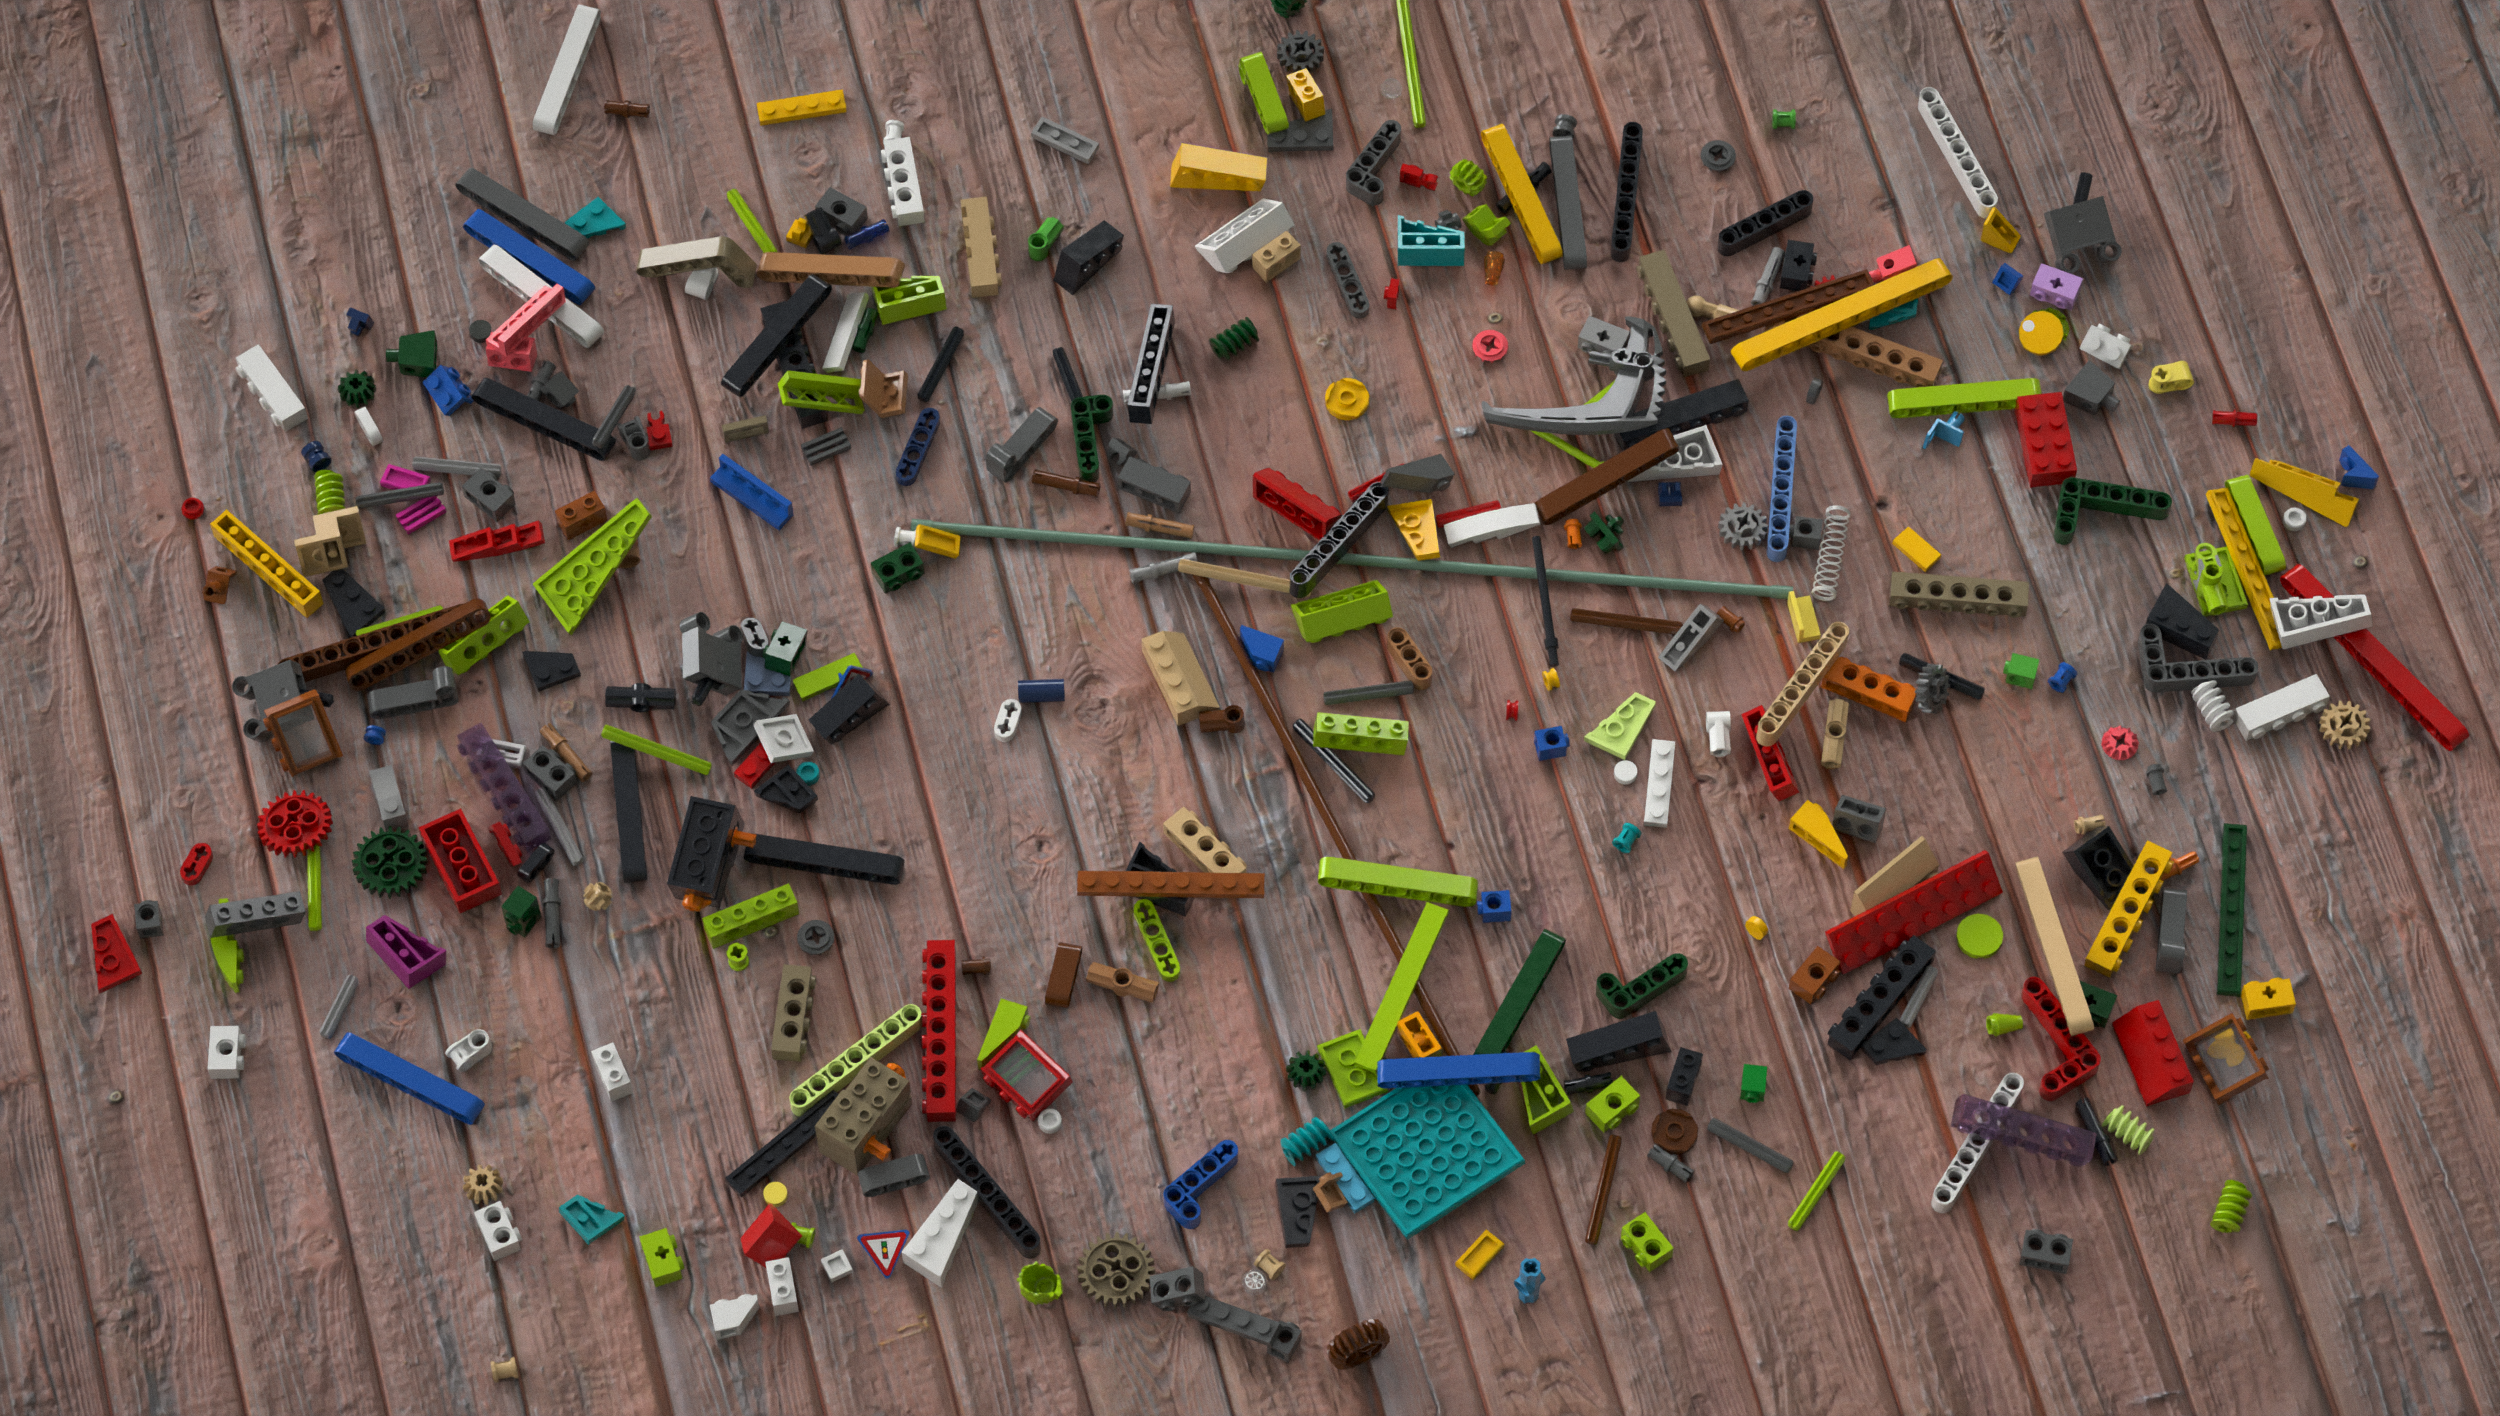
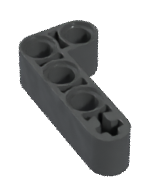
[1346,120,1401,205]
[986,407,1058,483]
[367,666,459,719]
[2156,887,2187,974]

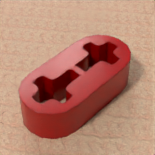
[180,843,213,886]

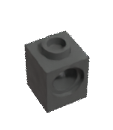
[540,371,579,409]
[1789,516,1823,550]
[134,900,164,939]
[1267,1320,1302,1363]

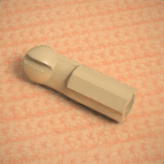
[1687,296,1739,319]

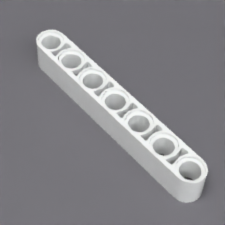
[533,5,601,135]
[1918,87,1998,219]
[478,244,604,348]
[1931,1073,2024,1213]

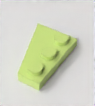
[1584,692,1656,760]

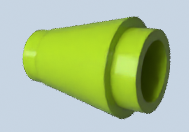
[1986,1013,2023,1036]

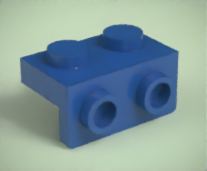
[422,365,473,416]

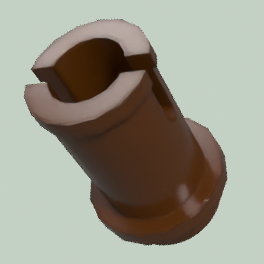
[962,956,991,975]

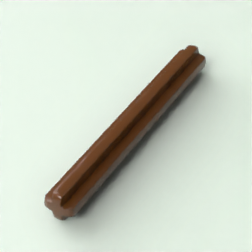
[1570,608,1683,635]
[1585,1135,1622,1245]

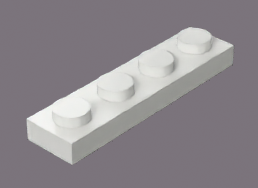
[1644,739,1675,828]

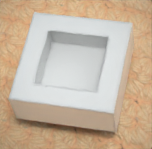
[821,1249,853,1283]

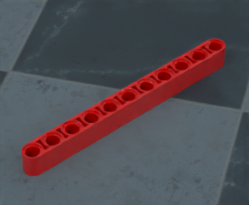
[2280,564,2469,751]

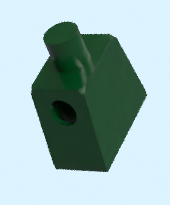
[386,330,437,378]

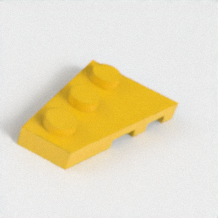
[1387,499,1440,561]

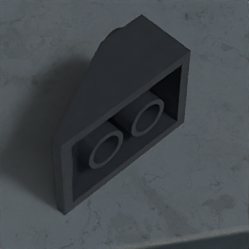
[2062,826,2141,910]

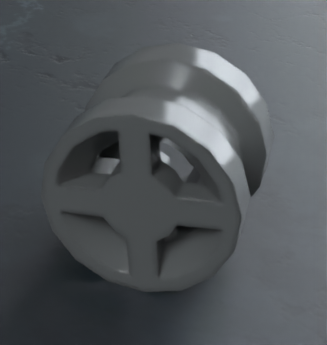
[1553,114,1577,139]

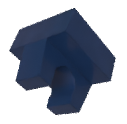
[346,307,374,337]
[1658,482,1682,507]

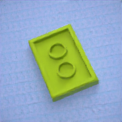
[2184,546,2248,617]
[1317,1029,1388,1108]

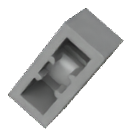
[1578,316,1630,354]

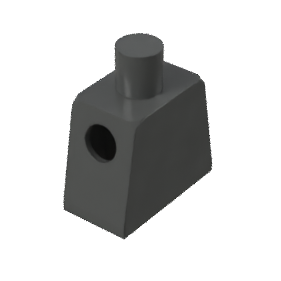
[2063,360,2120,415]

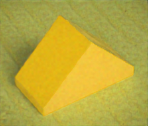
[1981,208,2021,253]

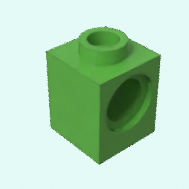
[2003,653,2040,689]

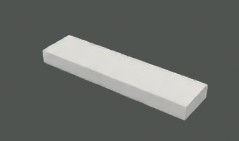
[822,292,869,373]

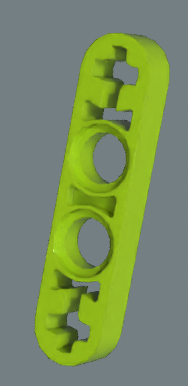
[1133,899,1180,982]

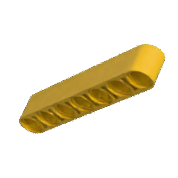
[1481,124,1563,264]

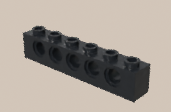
[760,301,830,429]
[1127,304,1175,424]
[1827,935,1936,1060]

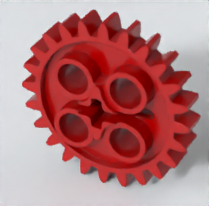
[257,790,333,858]

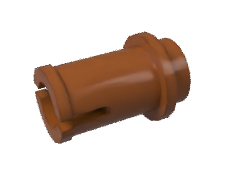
[1717,606,1745,633]

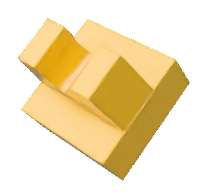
[786,218,813,248]

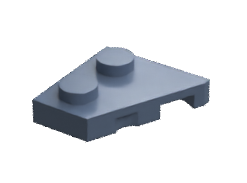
[744,651,792,696]

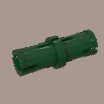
[852,308,879,353]

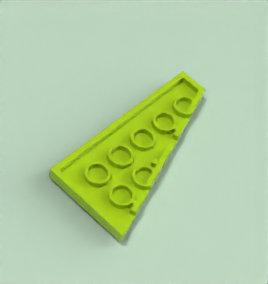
[533,498,652,635]

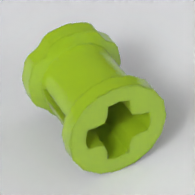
[726,943,749,971]
[791,1222,816,1248]

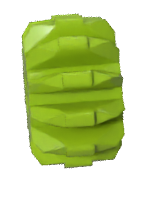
[1449,159,1487,196]

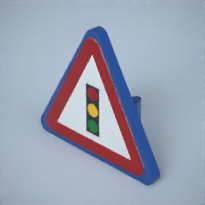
[831,665,873,699]
[857,1230,910,1278]

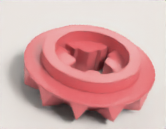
[1472,330,1508,363]
[2101,725,2139,760]

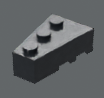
[2146,583,2219,660]
[809,674,890,745]

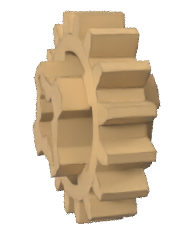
[2319,701,2370,750]

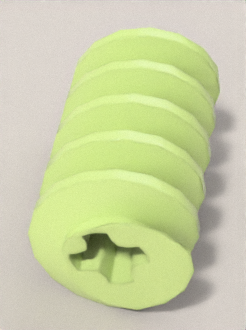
[2102,1105,2155,1155]

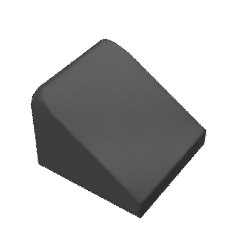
[956,1088,991,1122]

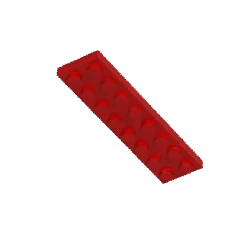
[1825,850,2003,975]

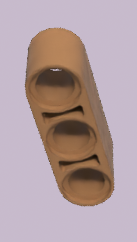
[1387,627,1432,690]

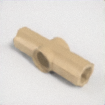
[1821,699,1849,769]

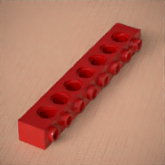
[922,940,956,1122]

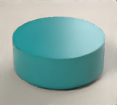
[796,762,820,786]

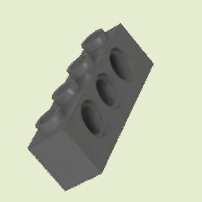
[205,891,306,938]

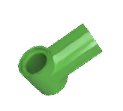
[1028,217,1064,261]

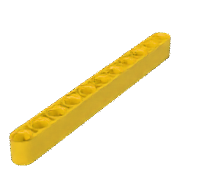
[1731,258,1953,371]

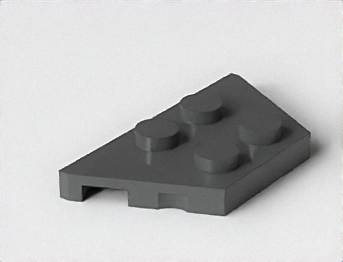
[711,689,790,766]

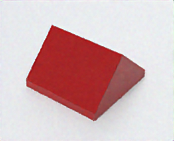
[740,1203,802,1268]

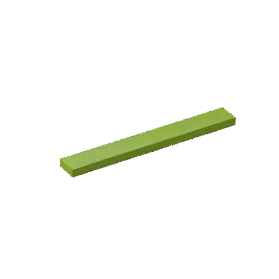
[1354,902,1449,1073]

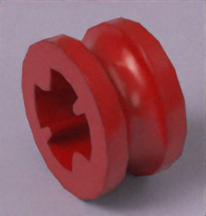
[1506,700,1519,721]

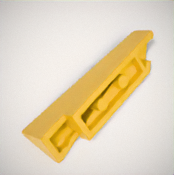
[2250,458,2359,527]

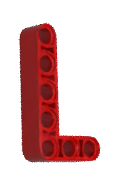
[2021,977,2101,1101]

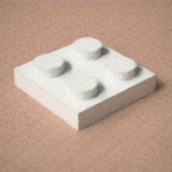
[754,714,814,763]

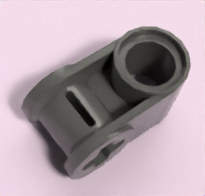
[617,416,651,461]

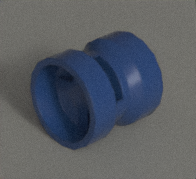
[301,441,332,472]

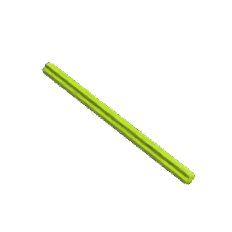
[1396,0,1426,129]

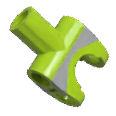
[2190,543,2229,615]

